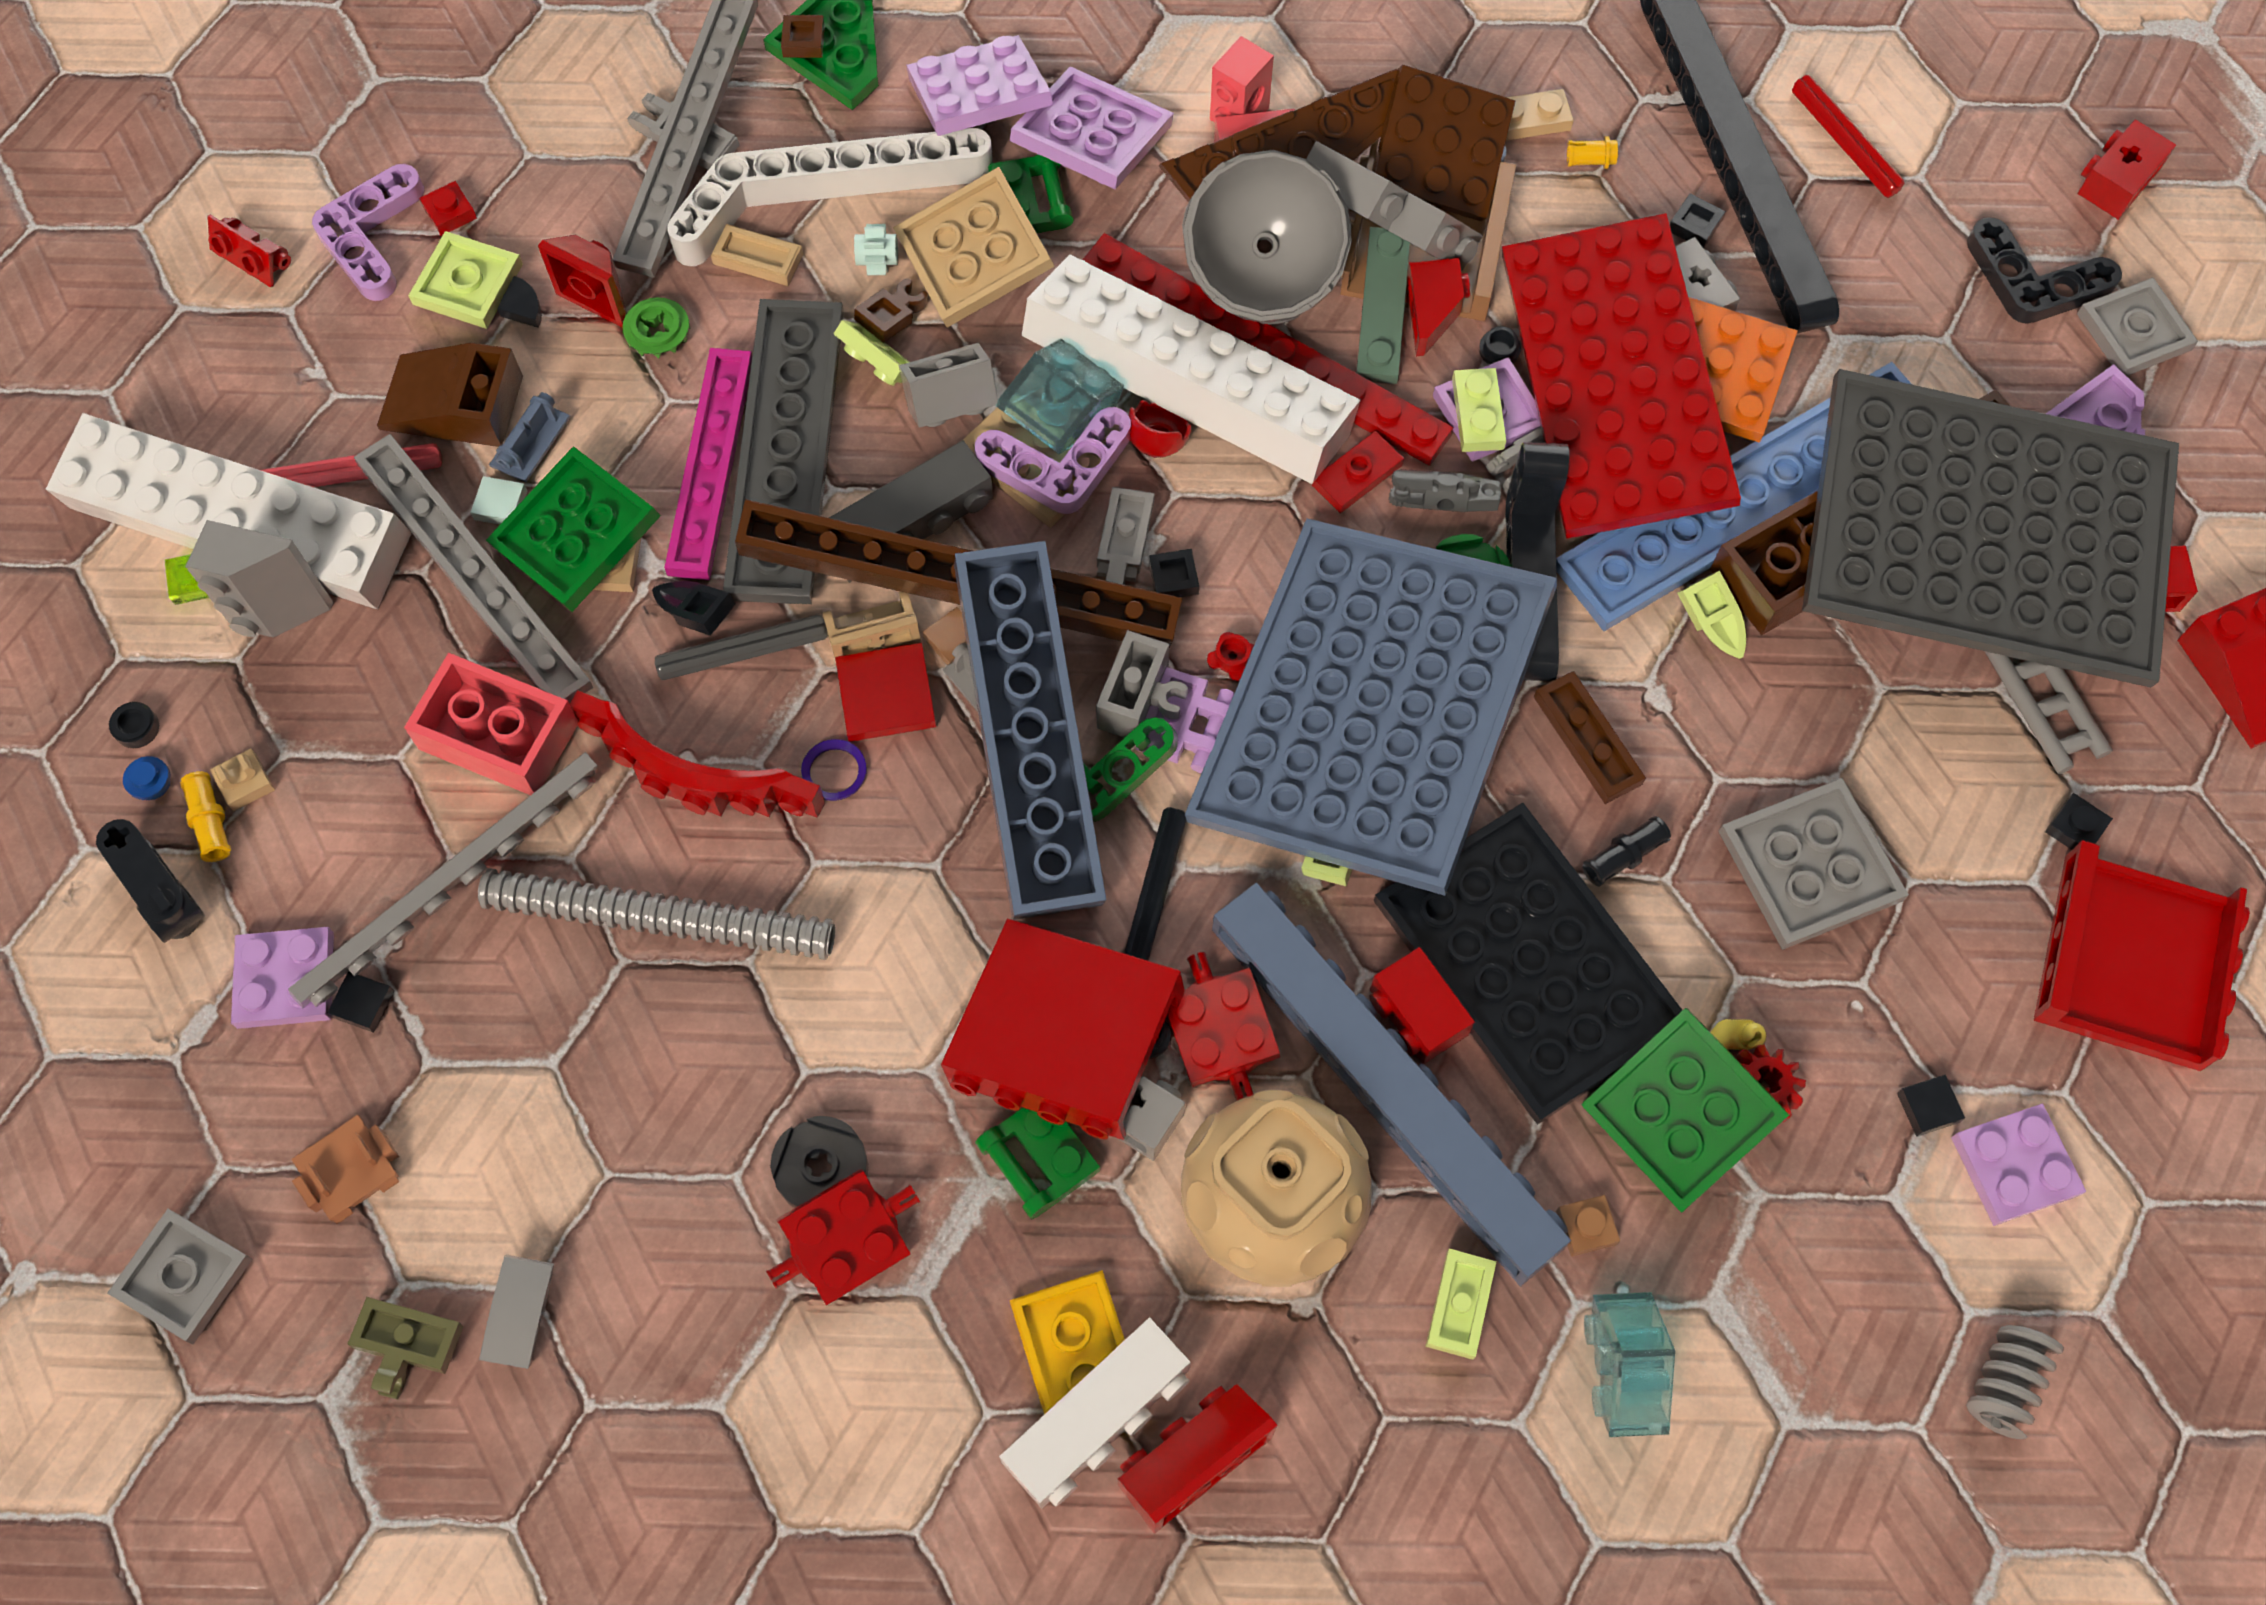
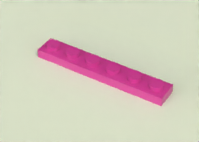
[664,348,753,580]

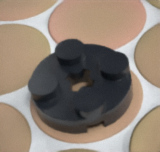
[770,1116,869,1208]

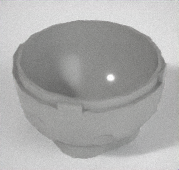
[1182,150,1352,324]

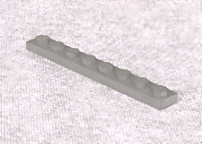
[612,0,758,278]
[354,434,593,704]
[288,752,597,1009]

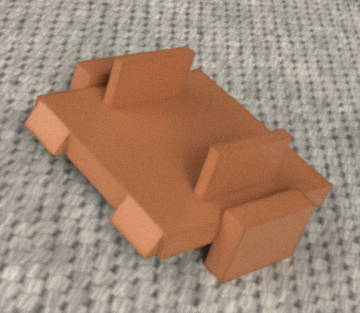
[291,1115,400,1224]

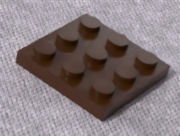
[1373,64,1516,221]

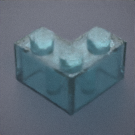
[1584,1292,1675,1437]

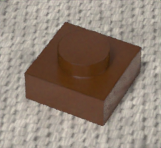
[781,15,825,58]

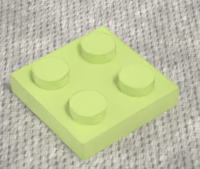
[408,231,523,329]

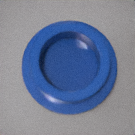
[123,756,171,800]

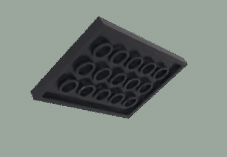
[1374,803,1682,1125]

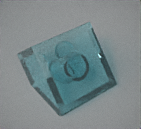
[996,339,1124,454]

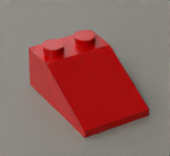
[2177,588,2266,749]

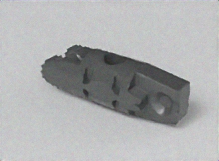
[1388,469,1501,513]

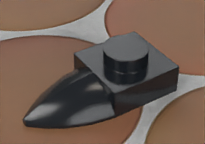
[652,581,736,636]

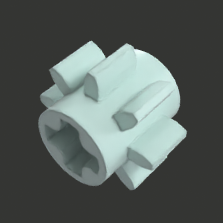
[854,224,898,276]

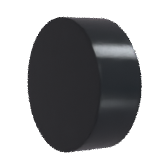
[109,702,160,749]

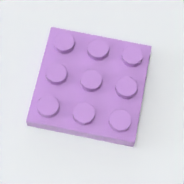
[906,35,1053,136]
[1010,66,1174,189]

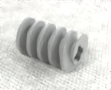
[1966,1325,2064,1439]

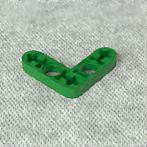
[1083,717,1178,822]

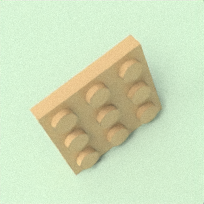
[893,167,1055,328]

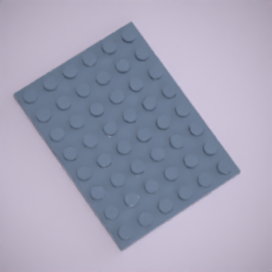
[1185,518,1557,896]

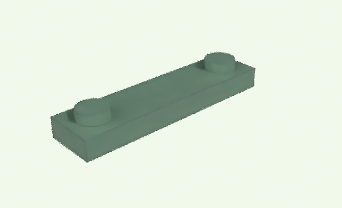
[1356,227,1410,384]

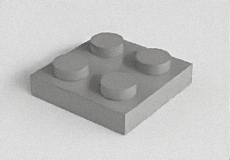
[2077,278,2198,376]
[107,1209,252,1345]

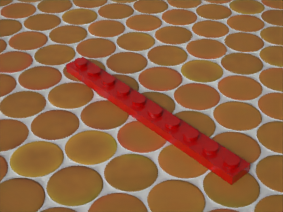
[1083,233,1453,466]

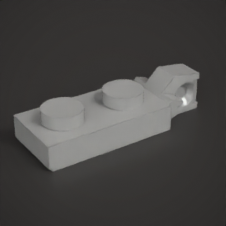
[1097,487,1155,585]

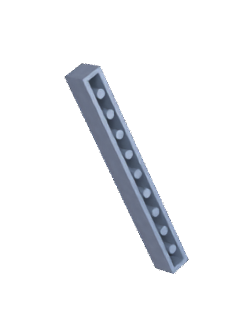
[1212,882,1571,1287]

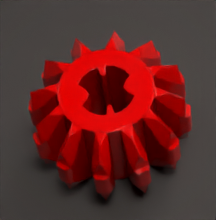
[1736,1044,1806,1123]

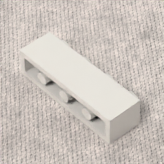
[999,1317,1191,1509]

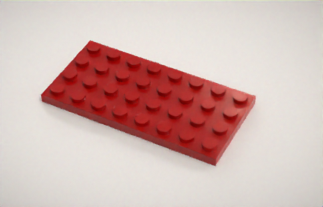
[1502,213,1741,539]

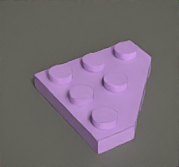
[2046,364,2145,435]

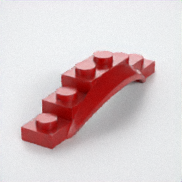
[570,690,825,818]

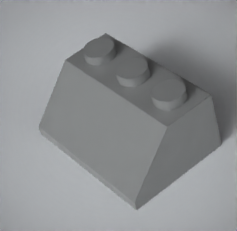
[185,520,334,638]

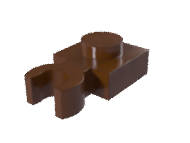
[854,279,928,343]

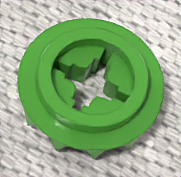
[623,297,690,359]

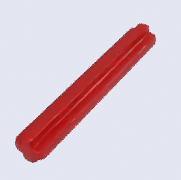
[1792,75,1905,198]

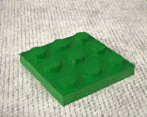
[486,446,661,612]
[1581,1008,1790,1213]

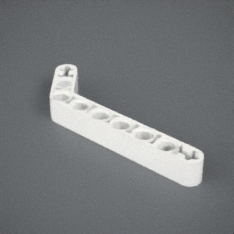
[668,128,993,266]

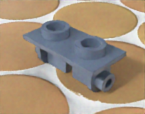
[489,392,570,482]

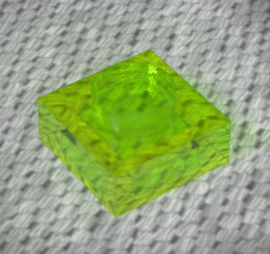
[165,554,209,605]

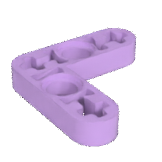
[312,164,424,301]
[975,407,1131,514]

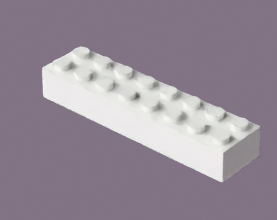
[1022,254,1360,484]
[46,413,412,610]

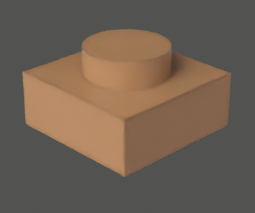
[1556,1195,1620,1257]

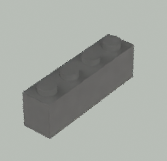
[829,440,993,583]

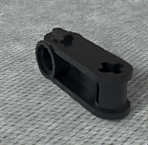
[96,819,205,943]

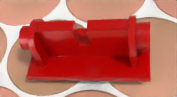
[207,214,291,287]

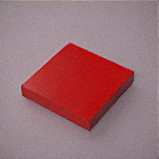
[835,643,936,742]

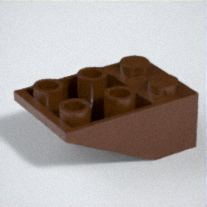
[377,343,523,447]

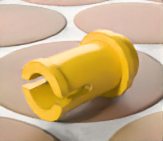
[1567,136,1618,169]

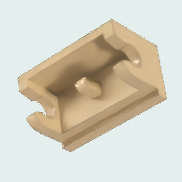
[822,592,921,657]

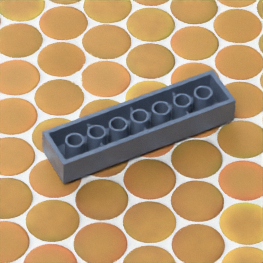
[954,541,1106,920]

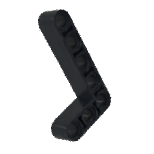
[1505,442,1569,681]

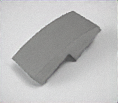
[479,1255,554,1369]

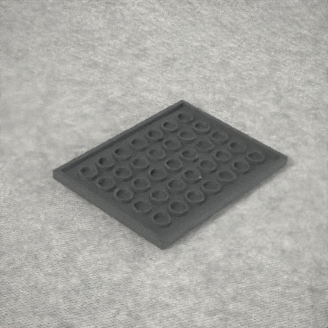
[1802,369,2179,688]

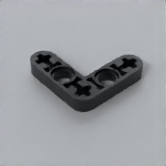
[1967,217,2122,324]

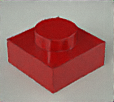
[419,181,477,236]

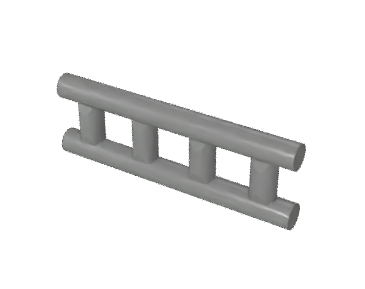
[1984,651,2113,774]

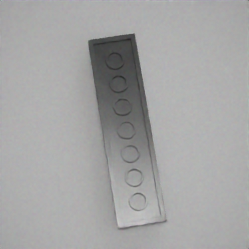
[723,299,844,605]

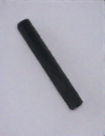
[1124,807,1186,961]

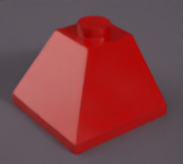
[538,235,627,328]

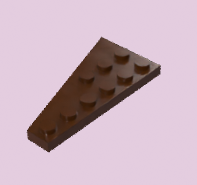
[1159,69,1397,243]

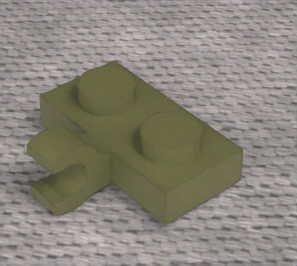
[348,1297,464,1400]

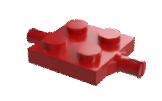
[1167,952,1281,1101]
[766,1169,920,1306]

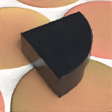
[497,276,542,328]

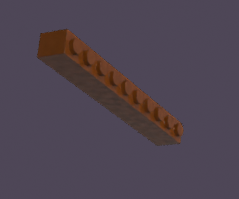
[735,499,1182,648]

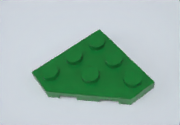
[763,0,879,111]

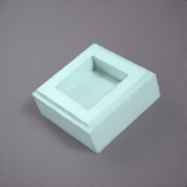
[470,476,527,525]

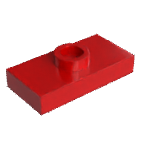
[1312,431,1404,514]

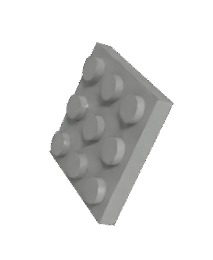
[1718,778,1909,950]

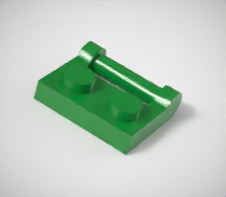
[988,154,1074,233]
[975,1108,1100,1220]

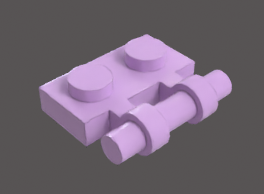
[1136,667,1234,773]

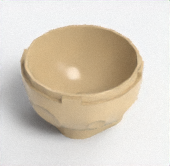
[1181,1090,1372,1287]

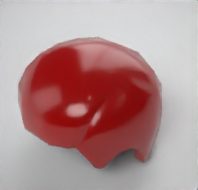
[1128,400,1191,458]

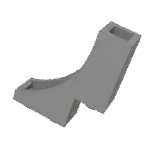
[1307,141,1483,272]

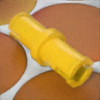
[180,771,231,862]

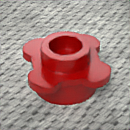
[1207,632,1254,681]

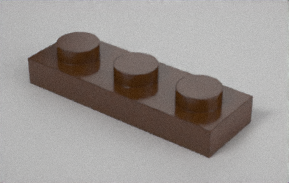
[1534,671,1646,804]

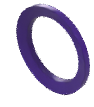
[801,739,867,801]

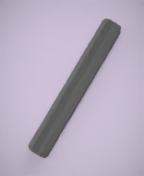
[655,615,827,680]

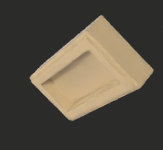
[711,224,803,286]

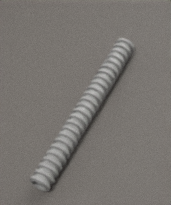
[478,868,835,960]

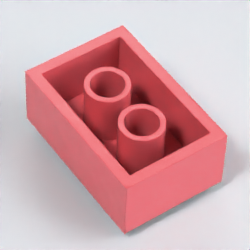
[404,653,578,795]

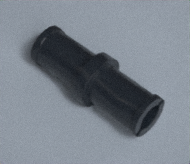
[1582,816,1671,887]

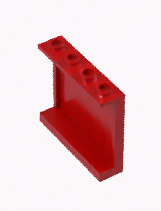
[2033,840,2250,1071]
[941,918,1185,1140]

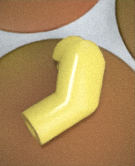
[1711,1019,1767,1050]

